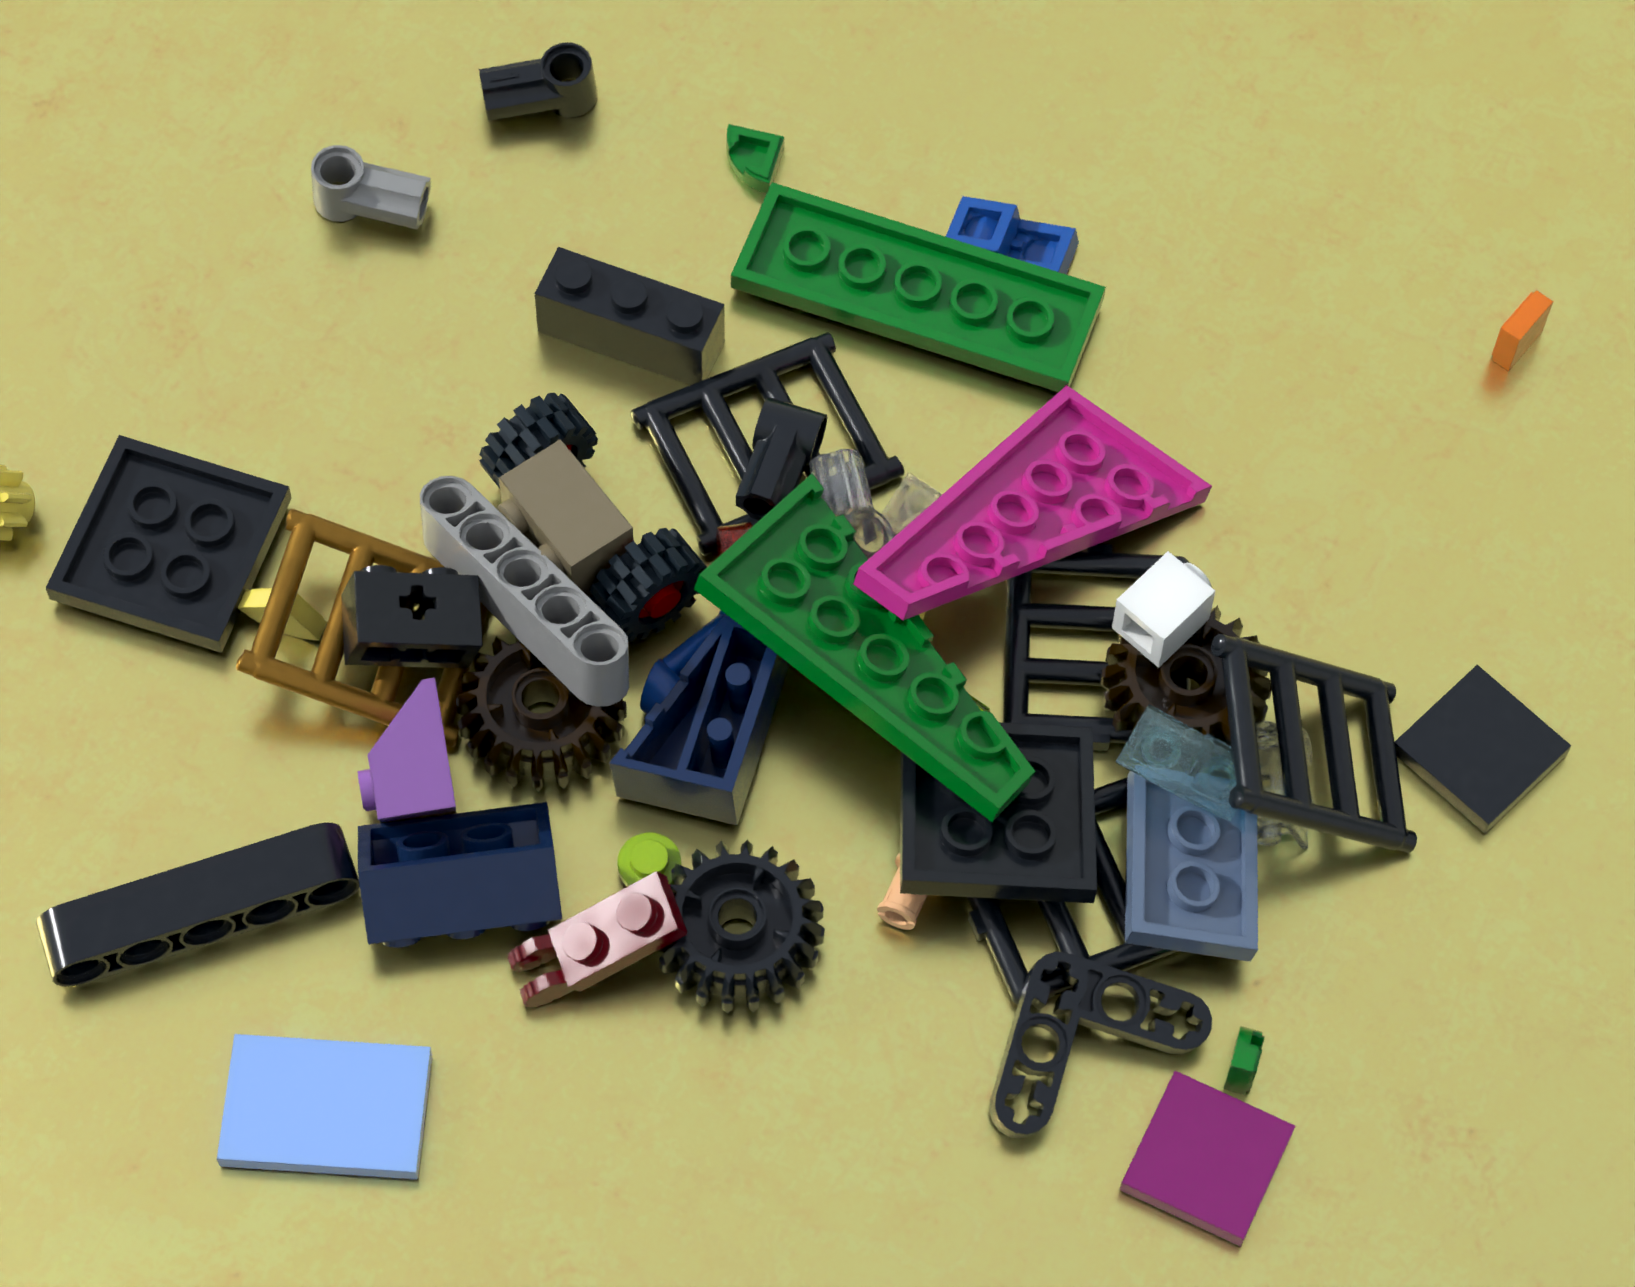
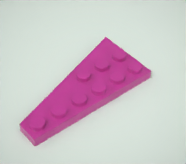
[853,385,1212,620]

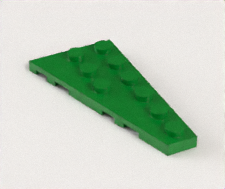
[694,473,1035,822]

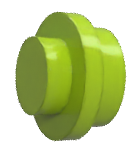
[617,832,681,887]

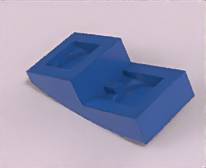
[945,196,1079,275]

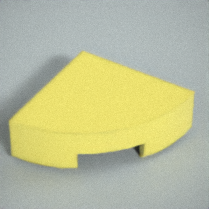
[237,588,327,640]

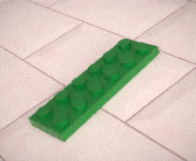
[731,182,1106,392]

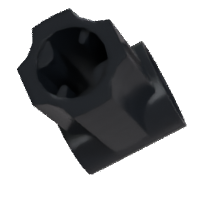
[479,42,597,121]
[736,397,827,520]

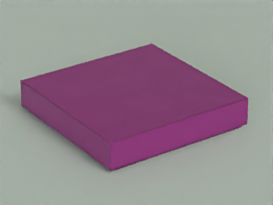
[1119,1070,1295,1247]

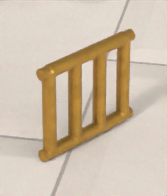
[236,509,488,747]

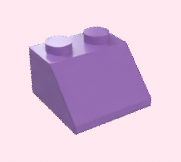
[357,678,457,823]

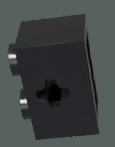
[341,565,483,668]

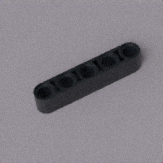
[36,822,360,987]

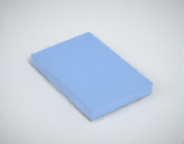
[217,1034,432,1180]

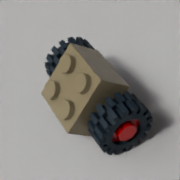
[479,392,707,642]

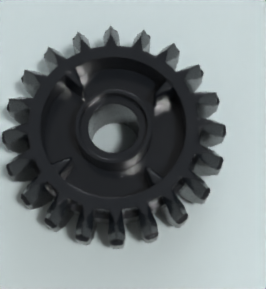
[657,839,825,1014]

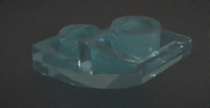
[1116,704,1263,822]

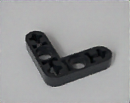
[989,951,1212,1139]

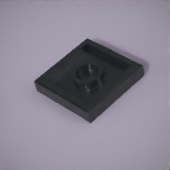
[1395,665,1571,833]

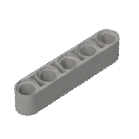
[420,476,629,707]

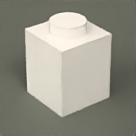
[1112,551,1215,668]

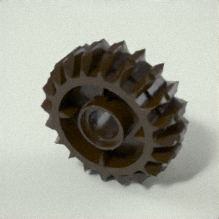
[1101,605,1272,768]
[456,636,627,792]

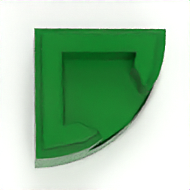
[727,124,784,194]
[1223,1026,1265,1095]

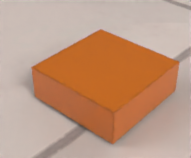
[1492,290,1553,371]

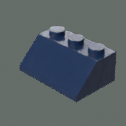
[358,802,562,948]

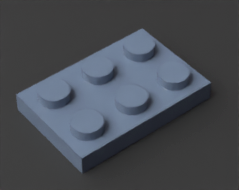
[1125,763,1258,962]

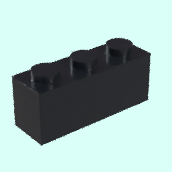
[534,247,725,385]

